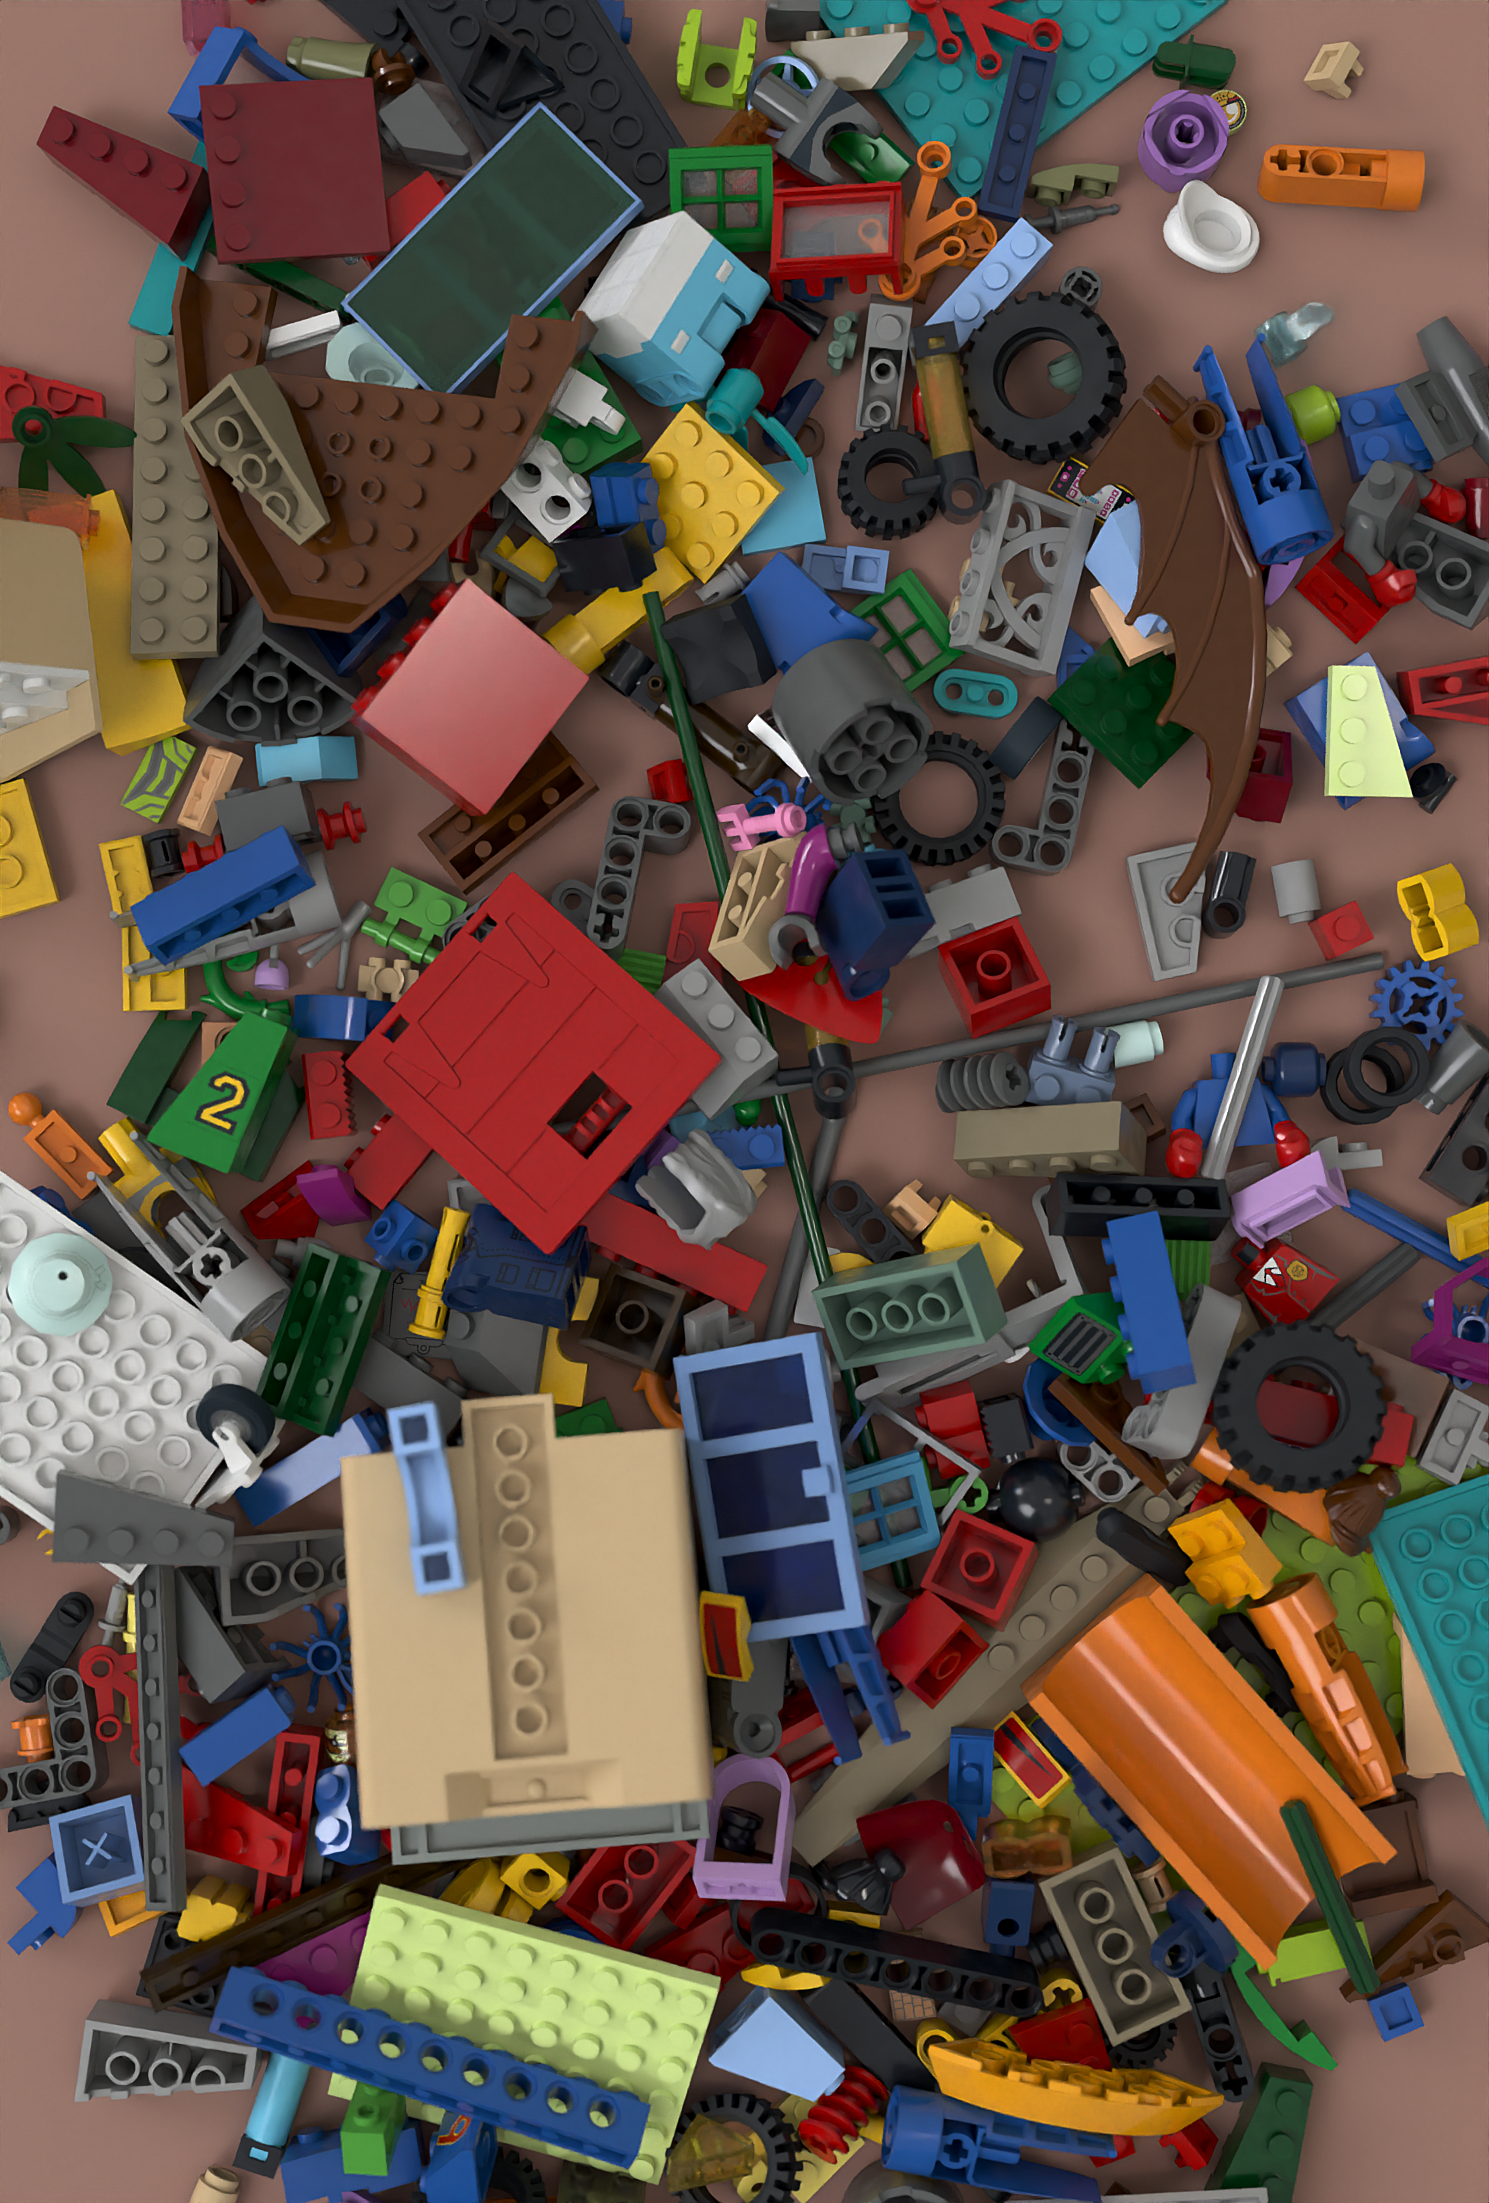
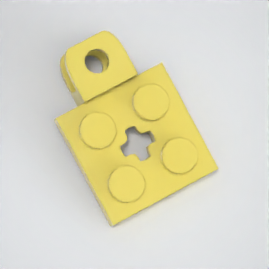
[733,2093,865,2203]

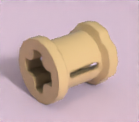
[1129,1856,1178,1914]

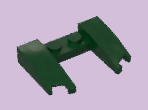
[106,1011,306,1182]

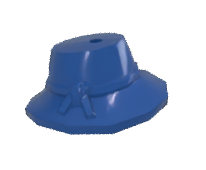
[1023,1358,1098,1447]

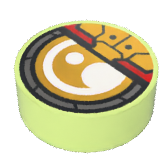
[1210,90,1247,136]

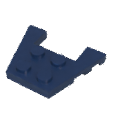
[1031,1717,1161,1867]

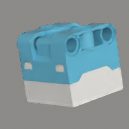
[571,211,770,407]

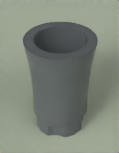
[1415,1019,1489,1115]

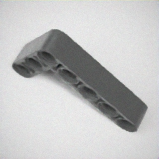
[0,1667,109,1809]

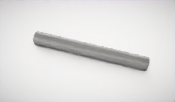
[1200,975,1285,1180]

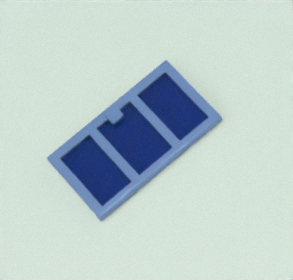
[673,1332,871,1643]

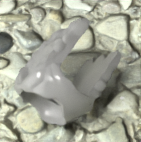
[635,1128,757,1251]

